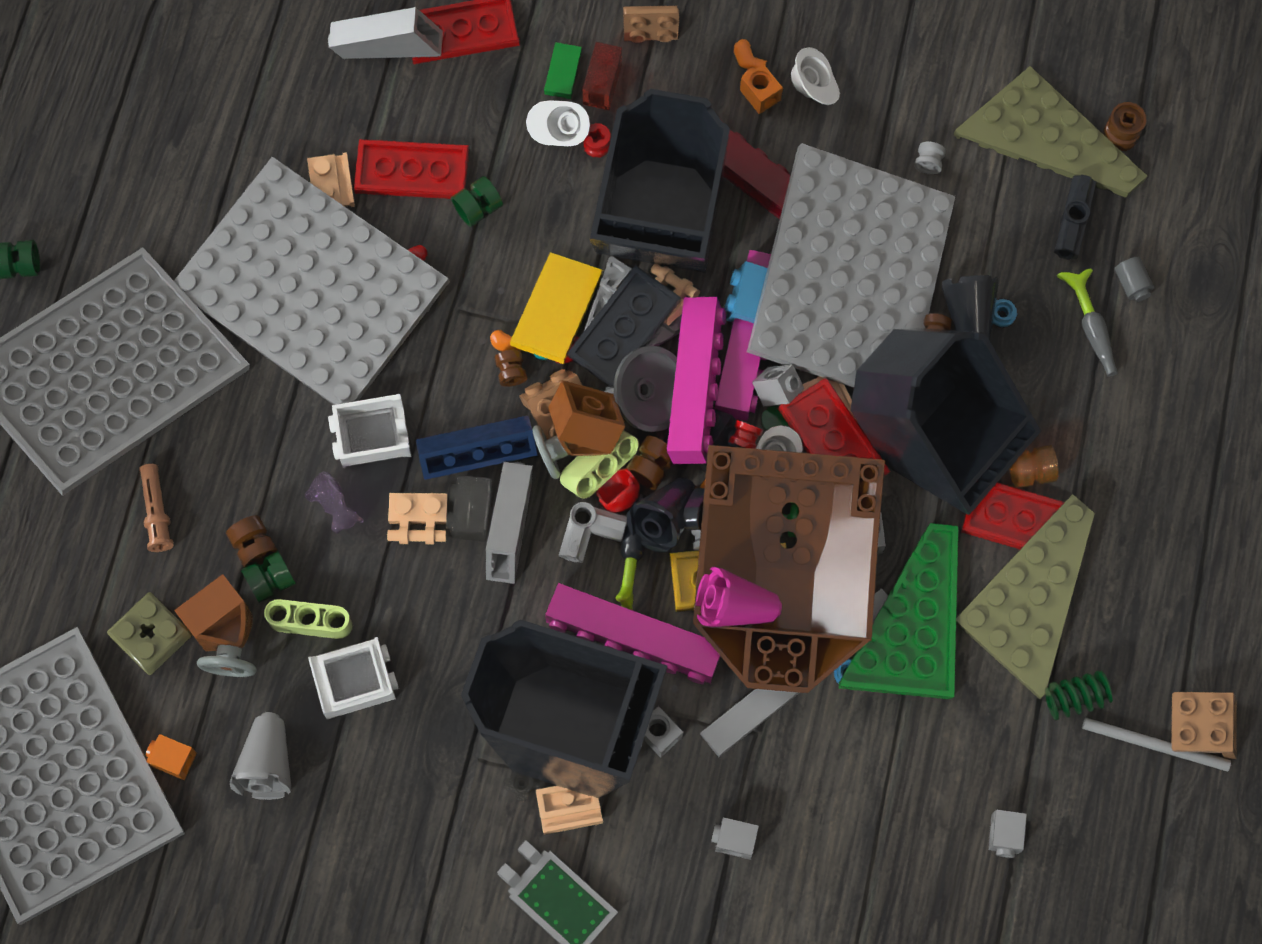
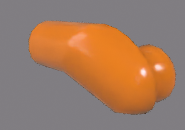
[734,39,767,69]
[490,330,521,352]

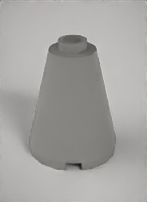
[230,712,291,800]

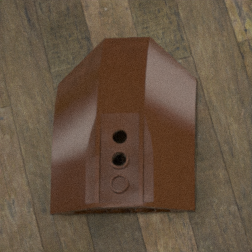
[693,445,885,693]

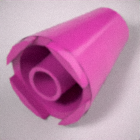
[696,567,782,627]

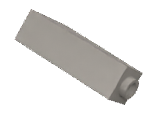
[328,7,443,59]
[486,462,532,584]

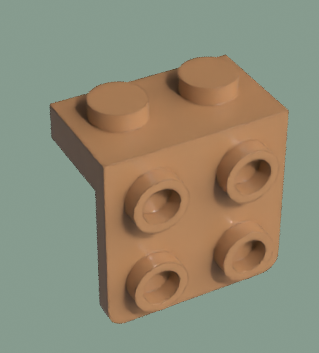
[519,369,582,440]

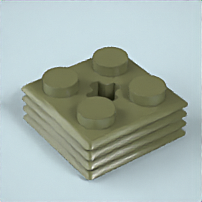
[107,592,192,675]

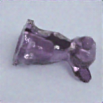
[305,471,364,534]

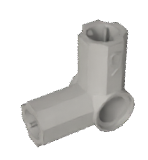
[558,502,627,563]

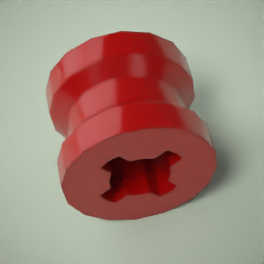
[583,123,611,158]
[728,420,763,449]

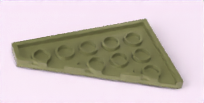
[954,66,1147,197]
[956,494,1095,699]

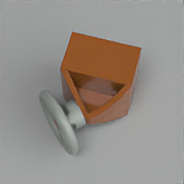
[532,380,625,479]
[174,574,257,677]

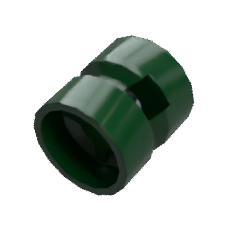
[451,176,503,227]
[0,240,40,279]
[241,550,296,603]

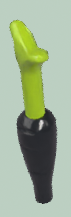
[616,493,646,610]

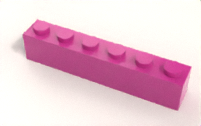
[715,250,771,421]
[667,297,726,464]
[545,583,721,684]

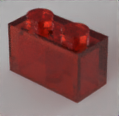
[582,42,622,110]

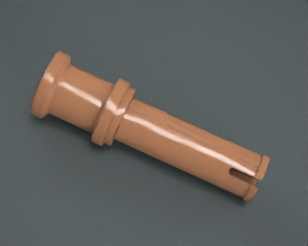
[139,464,174,552]

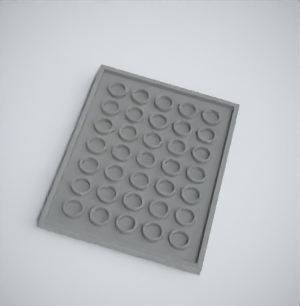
[747,143,955,387]
[174,157,450,405]
[0,247,250,496]
[0,627,185,925]

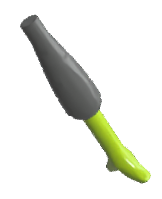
[1057,269,1118,377]

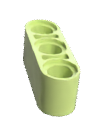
[560,430,639,499]
[264,599,353,639]

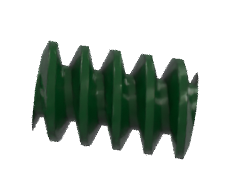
[1045,670,1113,721]

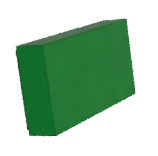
[544,42,582,99]

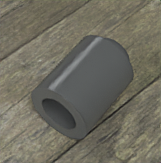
[1114,257,1154,302]

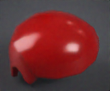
[596,468,640,513]

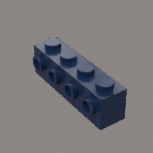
[416,415,537,480]

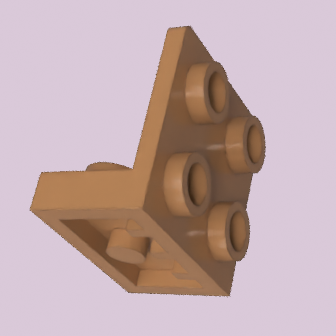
[623,6,679,43]
[1172,692,1237,759]

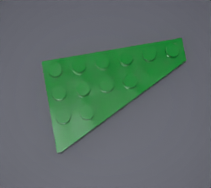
[838,523,958,699]

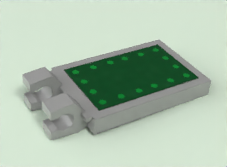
[497,841,618,944]

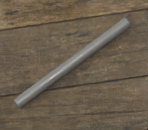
[1082,717,1231,772]

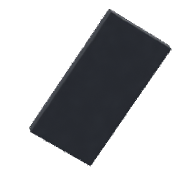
[567,265,681,388]

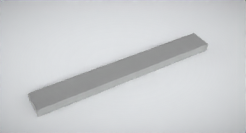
[700,588,888,757]

